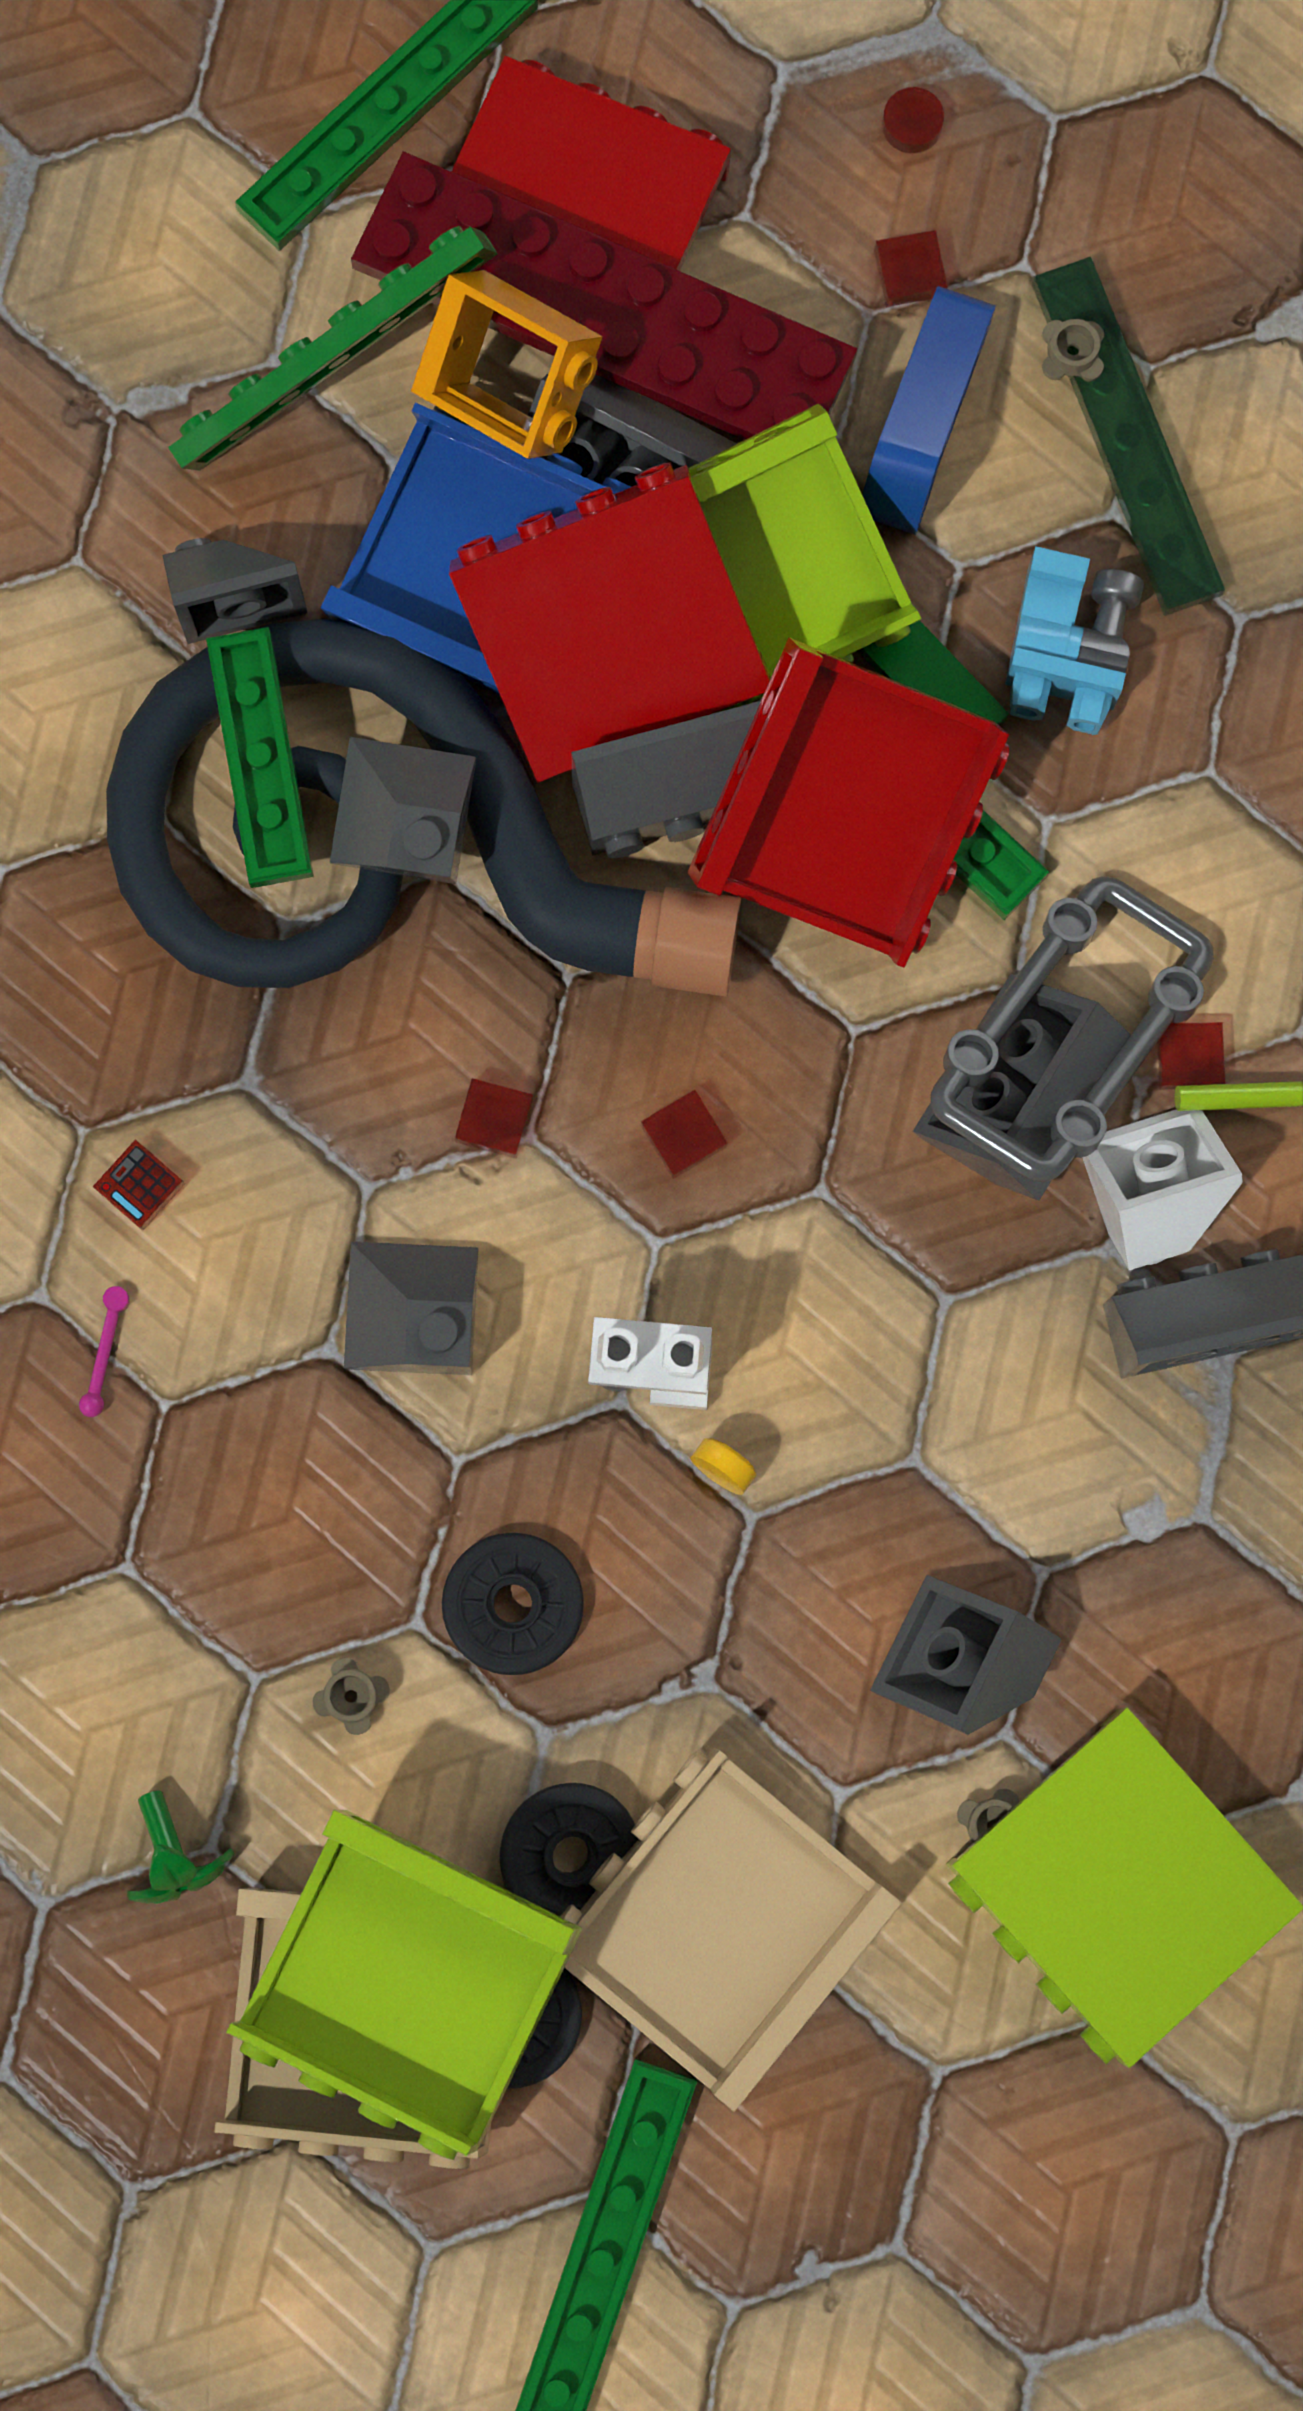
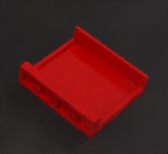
[451,55,731,271]
[449,463,771,783]
[687,637,1010,968]

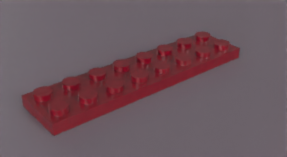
[351,151,858,440]

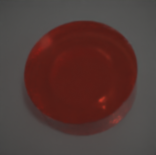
[882,87,944,154]

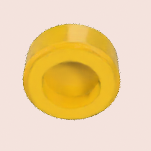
[690,1438,756,1495]

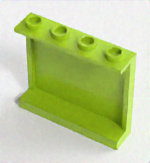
[688,404,921,714]
[946,1707,1303,2068]
[226,1810,583,2160]

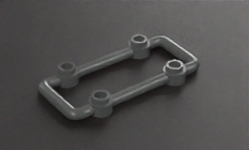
[930,876,1214,1182]

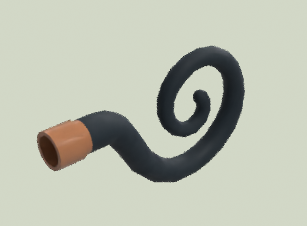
[106,619,742,997]

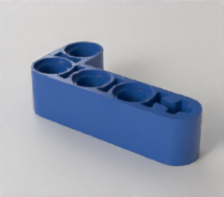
[862,286,996,535]

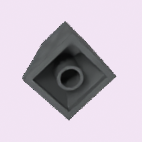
[162,538,308,644]
[330,737,477,884]
[344,1242,479,1375]
[870,1575,1062,1735]

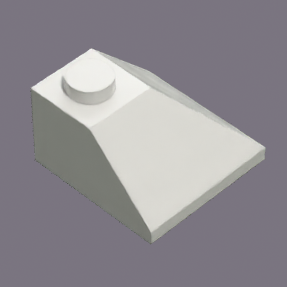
[1082,1109,1243,1270]

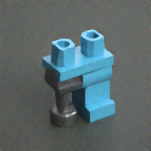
[1005,546,1144,735]

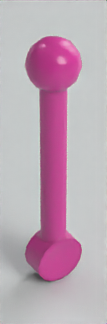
[79,1286,130,1417]

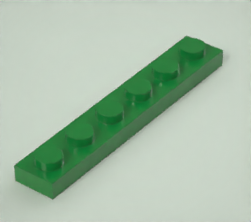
[168,226,498,471]

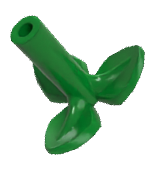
[127,1790,234,1904]

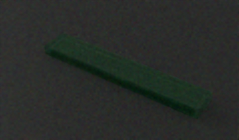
[1032,257,1225,616]

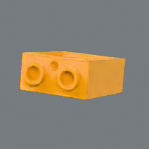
[411,270,603,459]

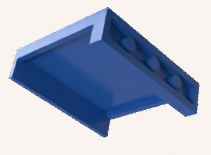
[321,402,630,696]

